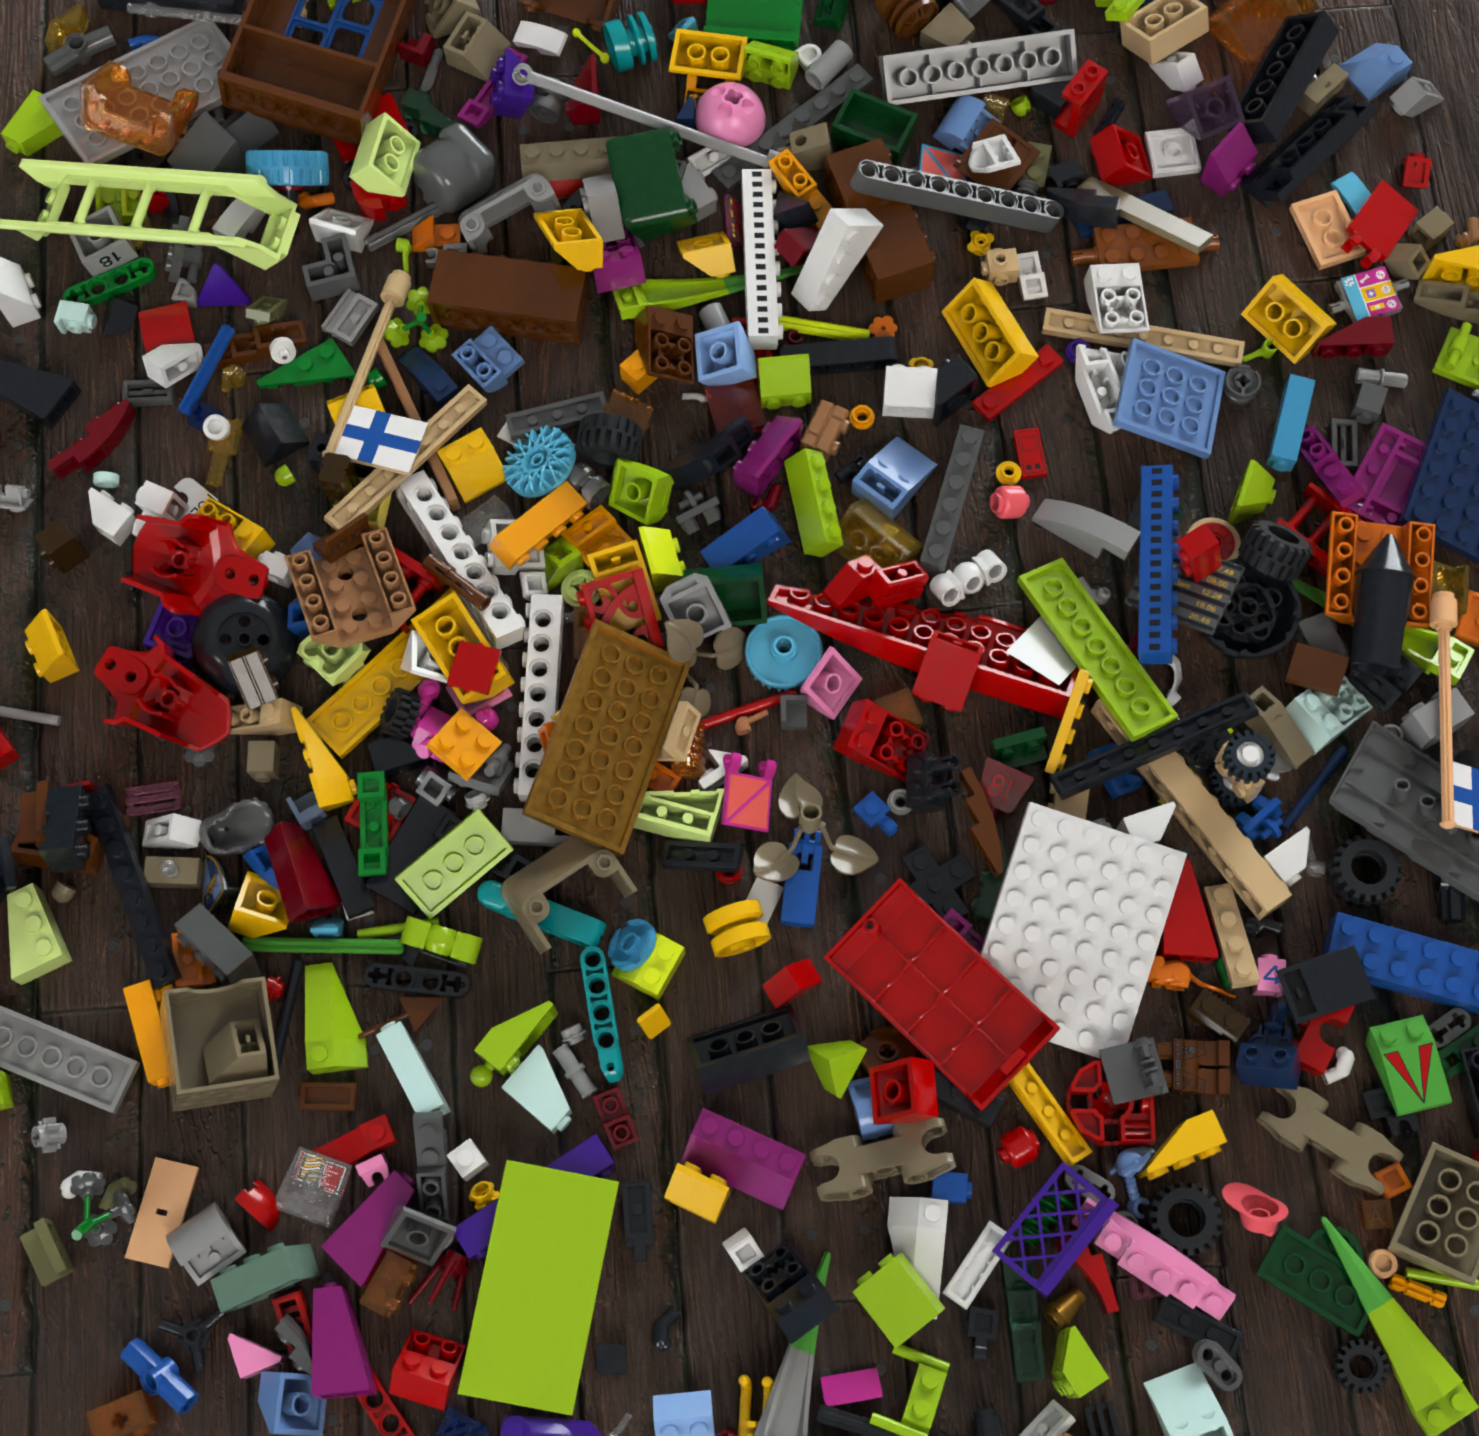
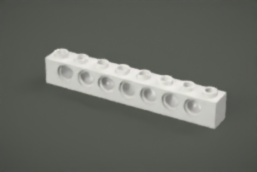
[396,470,526,650]
[514,594,565,802]

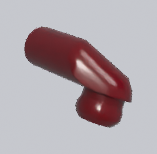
[750,484,783,512]

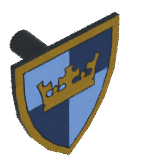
[202,854,242,914]

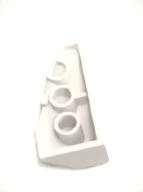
[887,1197,948,1320]

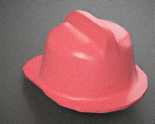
[1222,1182,1289,1237]

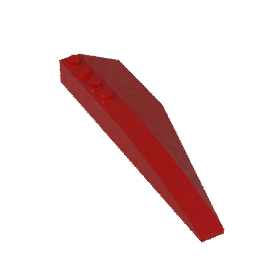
[767,585,1080,719]

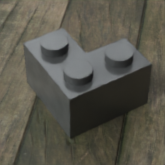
[302,233,361,302]

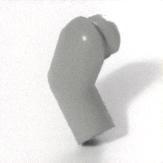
[1078,577,1111,605]

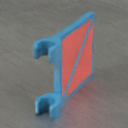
[918,144,966,181]

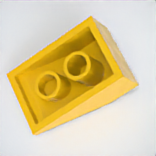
[1421,245,1479,291]

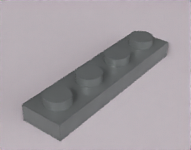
[505,391,609,441]

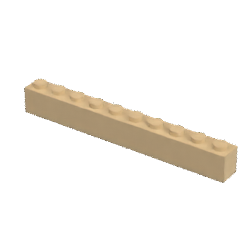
[1091,699,1292,921]

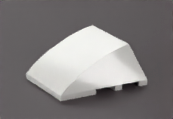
[1075,344,1128,434]

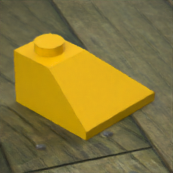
[676,231,736,278]
[228,871,289,938]

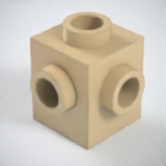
[981,248,1020,286]

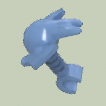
[1109,1146,1155,1219]

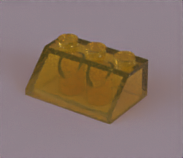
[835,498,923,568]

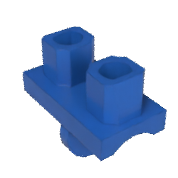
[1234,795,1283,842]

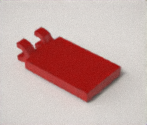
[1340,179,1419,270]

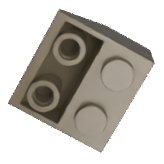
[443,10,511,82]
[202,1018,268,1085]

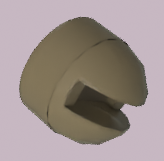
[52,880,77,903]

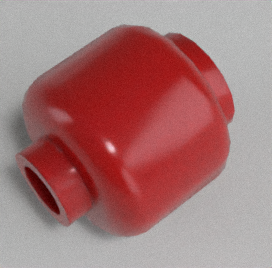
[997,1126,1041,1168]

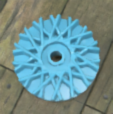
[503,425,576,498]
[745,614,823,692]

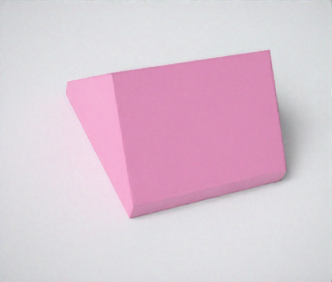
[800,646,863,720]

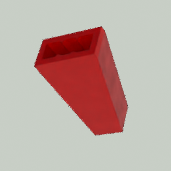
[1157,859,1218,963]

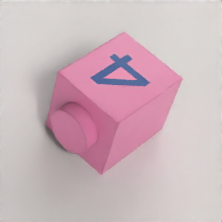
[1252,954,1286,998]

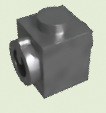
[415,764,458,807]

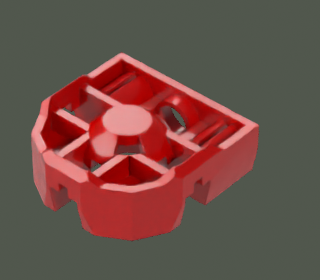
[1065,1060,1156,1147]

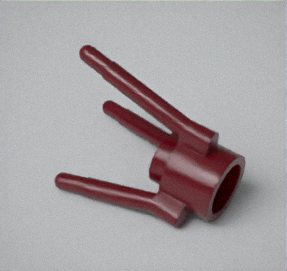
[407,1249,470,1311]

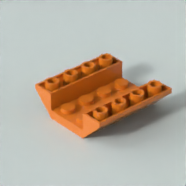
[1324,511,1436,629]

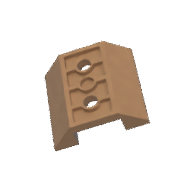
[284,527,416,649]

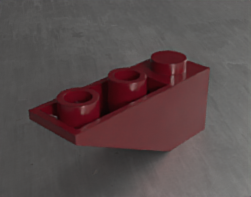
[1312,316,1394,359]

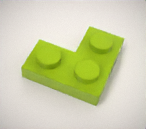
[1095,0,1145,22]

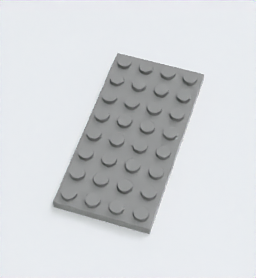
[38,14,231,164]

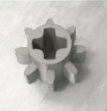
[31,1117,67,1153]

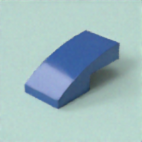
[243,844,279,890]

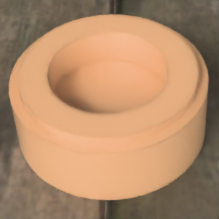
[1366,1249,1398,1279]

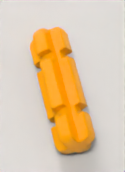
[1388,1274,1447,1308]

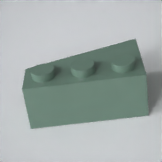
[210,1242,321,1313]

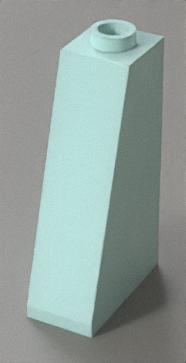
[376,1021,451,1116]

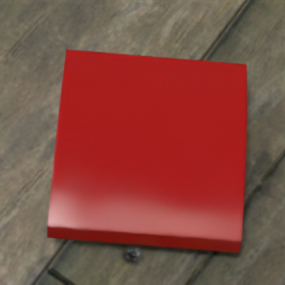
[138,301,196,354]

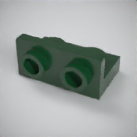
[989,726,1048,769]

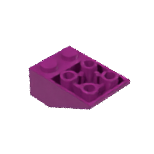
[592,225,646,293]

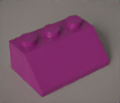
[732,416,803,499]

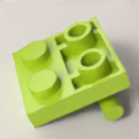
[1432,322,1479,390]

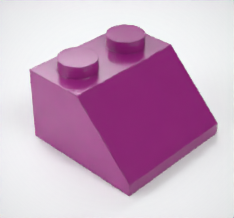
[1200,122,1258,198]

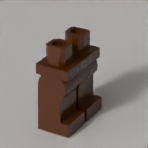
[1156,1039,1230,1098]

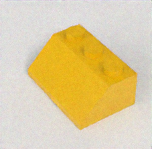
[669,28,748,81]
[533,208,603,272]
[1241,274,1337,364]

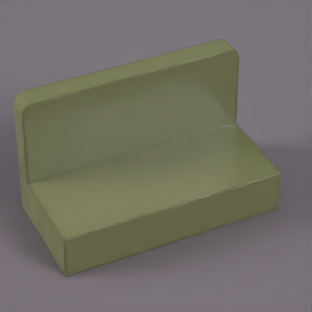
[20,1218,75,1287]

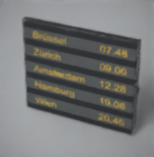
[1125,558,1245,636]

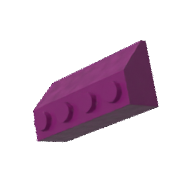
[681,1108,806,1211]

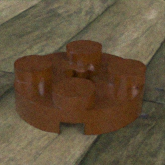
[861,1026,916,1077]

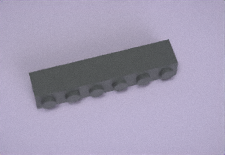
[919,424,985,577]

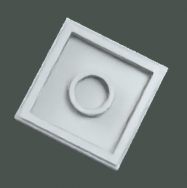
[1144,126,1202,178]

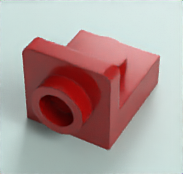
[1401,153,1432,190]

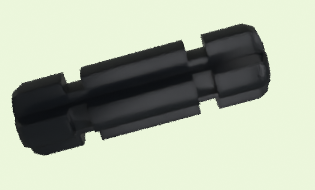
[1094,98,1126,136]

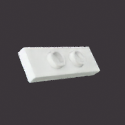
[942,1221,1013,1310]

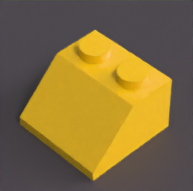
[436,427,506,503]
[24,609,80,684]

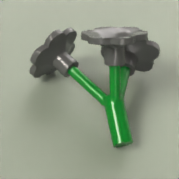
[70,1172,135,1247]

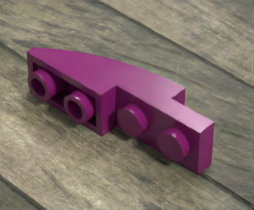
[1299,424,1366,509]

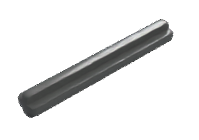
[364,202,446,252]

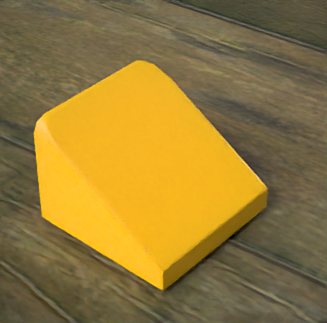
[637,1003,671,1039]

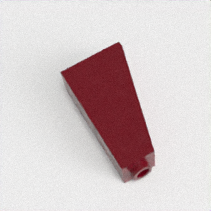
[264,821,342,923]

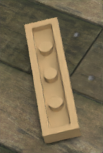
[1203,883,1260,989]

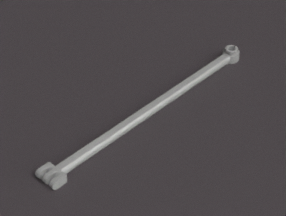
[512,63,780,179]

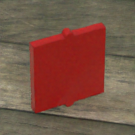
[446,641,502,695]

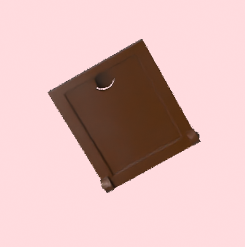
[953,118,1041,191]

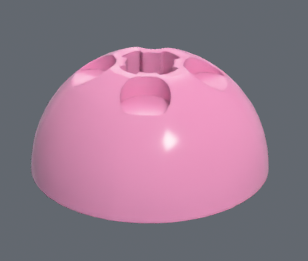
[694,82,766,147]

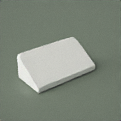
[684,147,733,177]

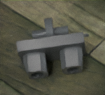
[672,490,721,536]

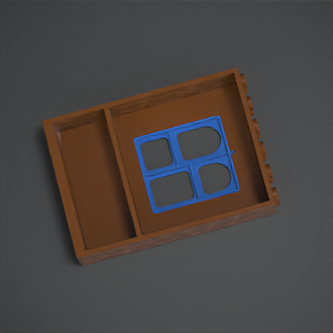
[217,0,418,147]

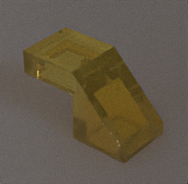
[44,4,89,53]

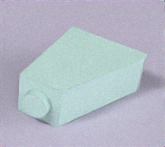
[501,1044,572,1134]

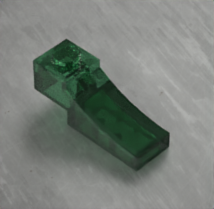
[400,88,457,138]

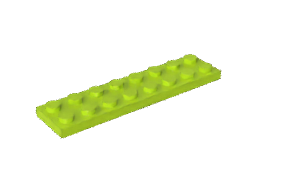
[1017,558,1178,742]

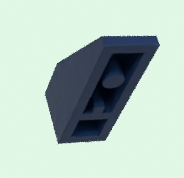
[398,346,459,411]

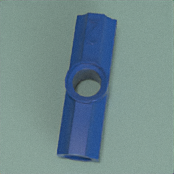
[120,1338,199,1415]

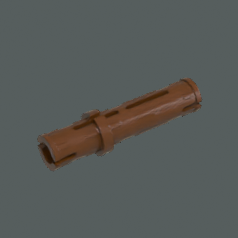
[422,554,491,611]

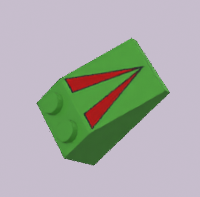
[1365,1015,1452,1117]

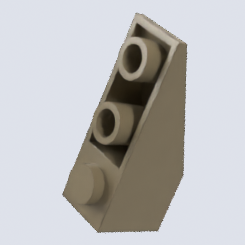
[1244,686,1315,770]

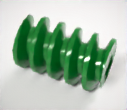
[1015,1187,1074,1250]

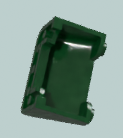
[606,127,698,242]

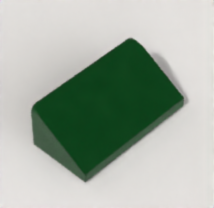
[813,0,849,30]

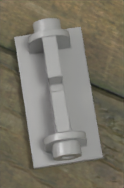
[0,484,34,512]

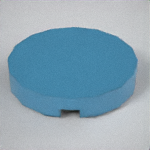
[608,918,657,972]

